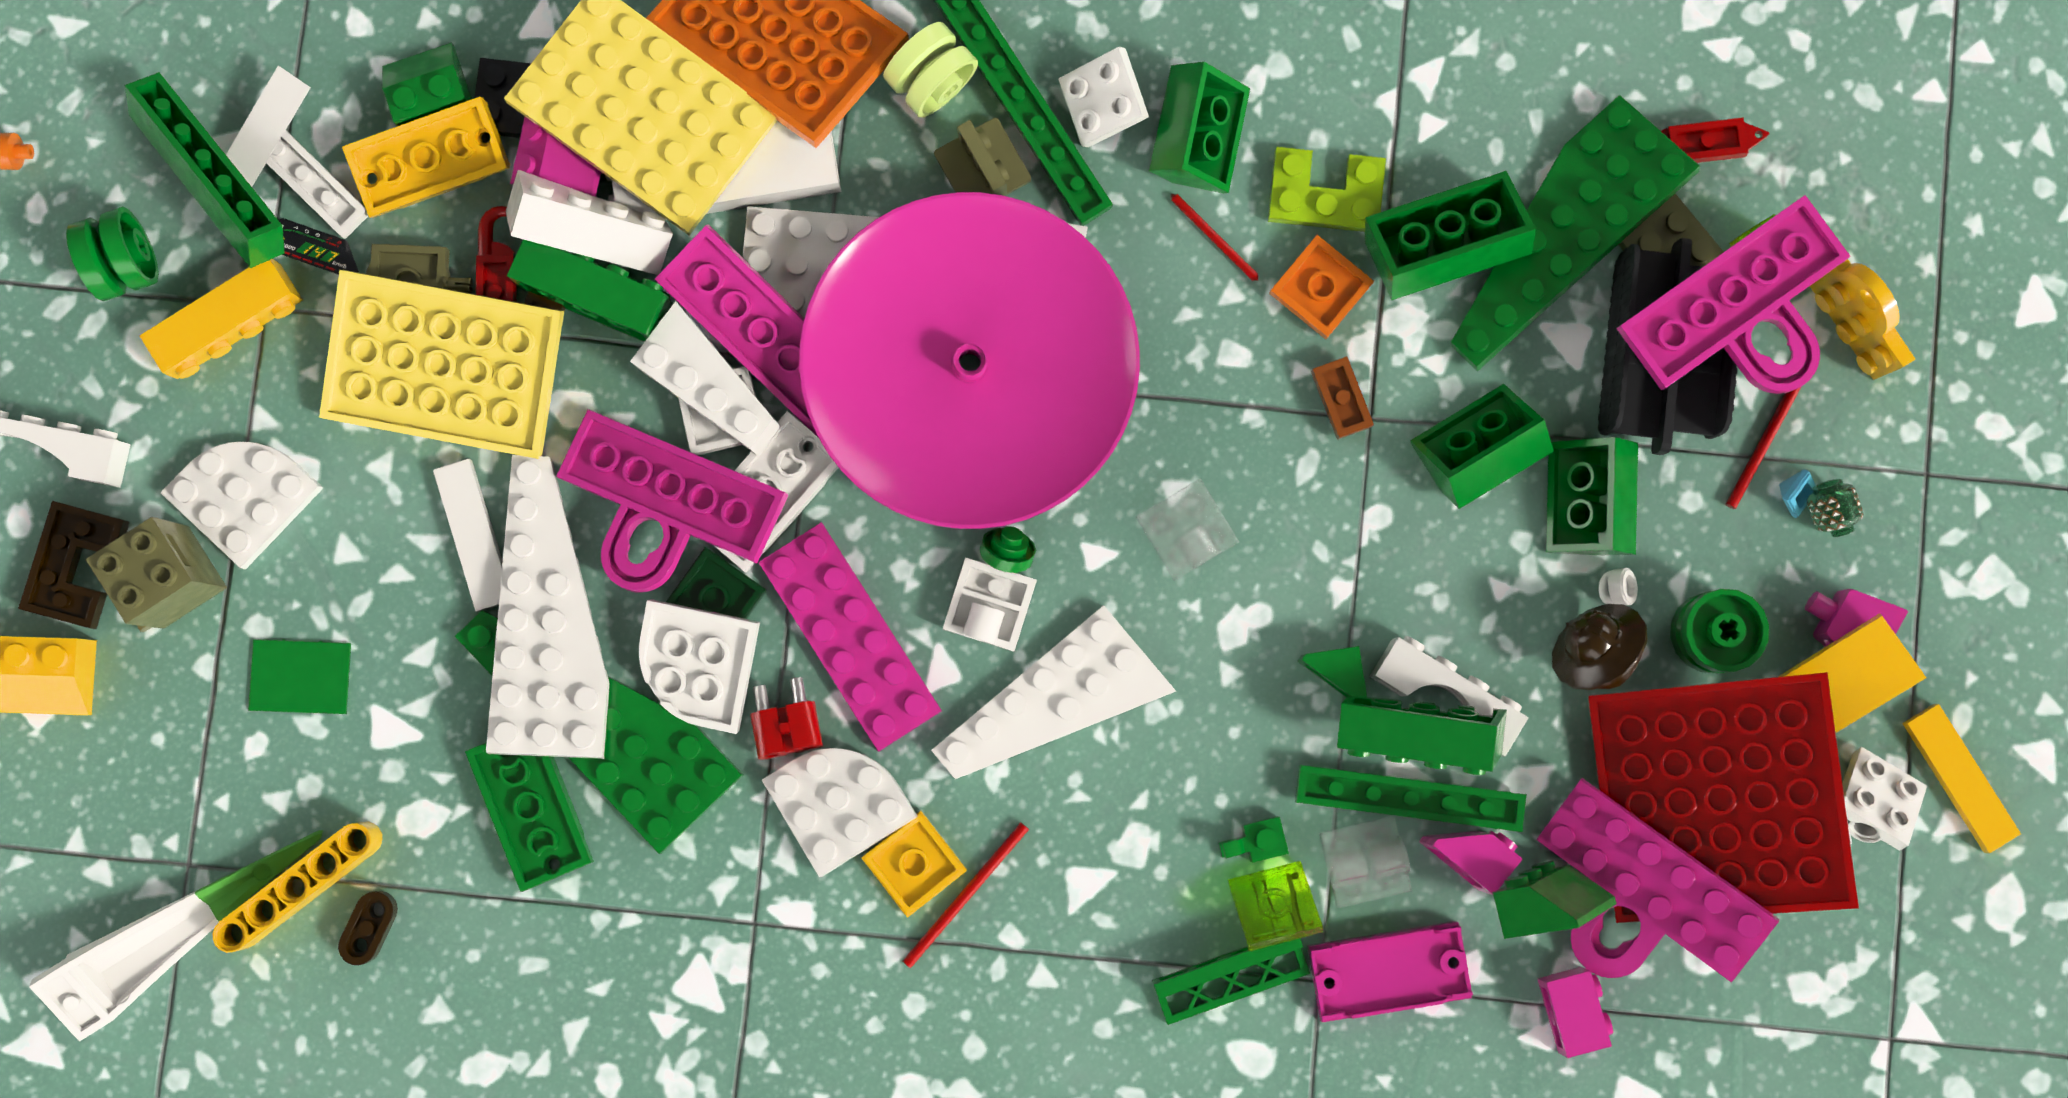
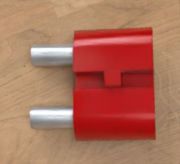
[750,677,823,760]

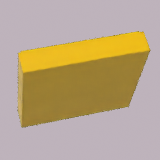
[861,810,967,918]

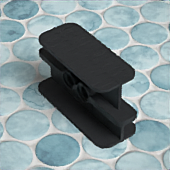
[1598,238,1738,455]

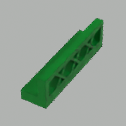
[1152,929,1310,1025]

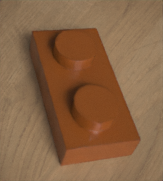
[1311,356,1374,440]

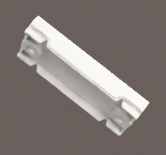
[715,411,839,573]

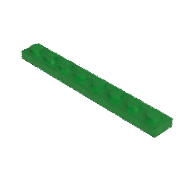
[934,0,1113,226]

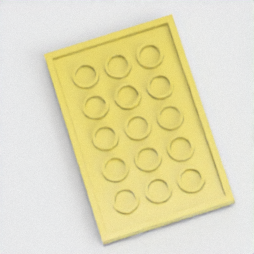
[504,0,777,236]
[319,270,564,459]

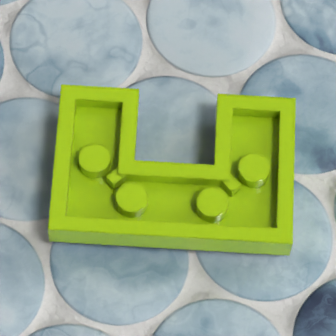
[1268,147,1386,232]

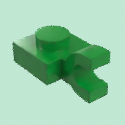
[1218,816,1289,863]

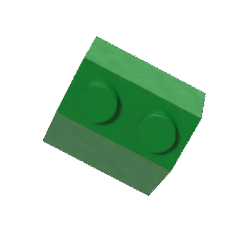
[382,42,472,126]

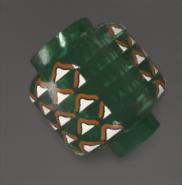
[1806,479,1864,537]

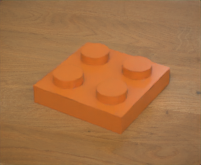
[1269,235,1374,340]

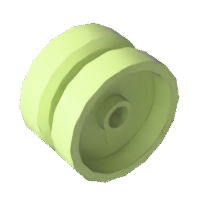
[883,22,978,118]

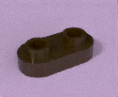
[338,891,398,965]

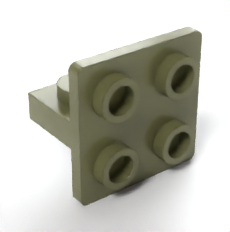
[934,118,1031,196]

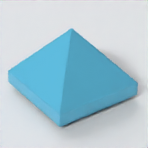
[1779,469,1818,518]

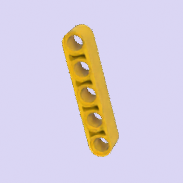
[213,822,383,953]

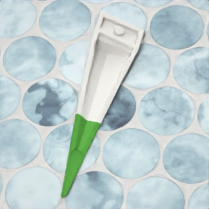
[29,830,323,1041]

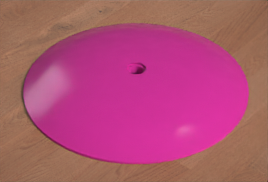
[799,192,1140,529]

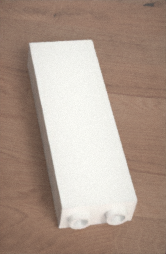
[605,121,842,221]

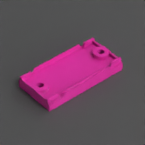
[1307,921,1473,1023]

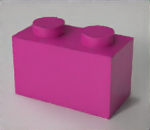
[1537,967,1613,1058]

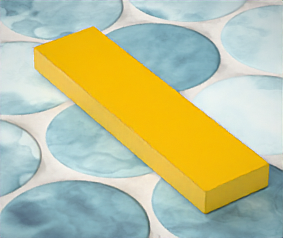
[1902,704,2021,853]

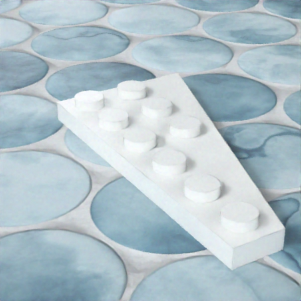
[931,605,1176,779]

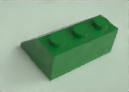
[1149,62,1250,194]
[1410,384,1554,509]
[1546,437,1638,556]
[1493,861,1617,939]

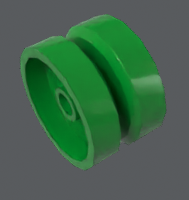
[66,206,159,302]
[1670,589,1769,674]

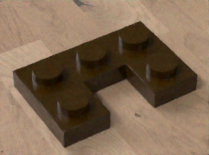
[18,501,130,629]

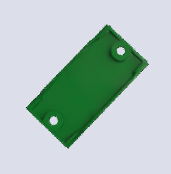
[465,742,594,892]

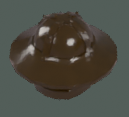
[1552,604,1648,690]

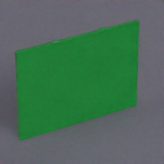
[248,639,351,714]

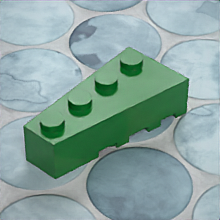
[1337,695,1507,775]

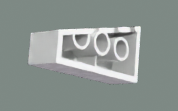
[506,170,673,275]
[630,301,780,456]

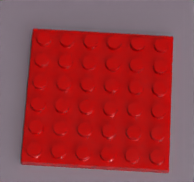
[1588,672,1859,923]

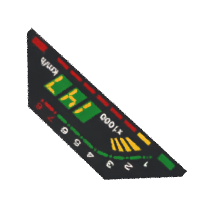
[278,218,359,275]

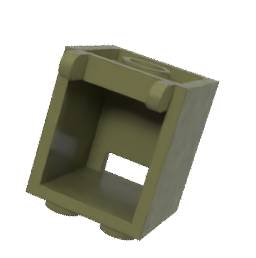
[86,517,227,632]

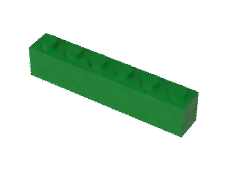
[124,72,284,268]

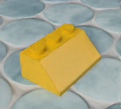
[0,636,97,715]

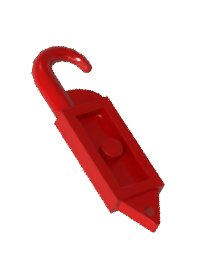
[1661,117,1770,163]
[476,206,517,302]

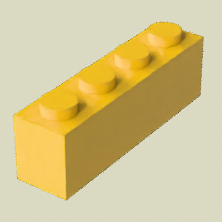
[139,259,303,379]

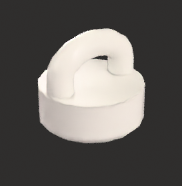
[1598,568,1638,605]

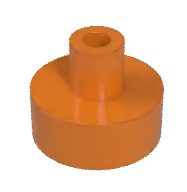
[0,133,34,170]

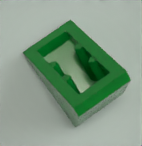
[1297,646,1367,698]

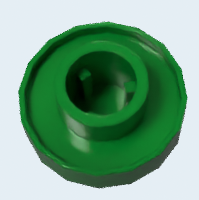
[979,526,1036,573]

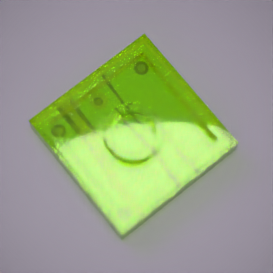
[1228,861,1323,951]

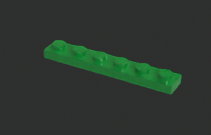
[1295,765,1527,832]

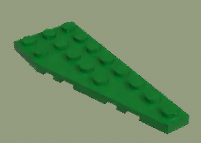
[1451,95,1700,371]
[455,610,744,854]

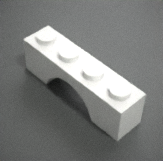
[1369,636,1529,757]

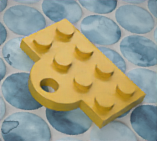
[1810,259,1916,380]

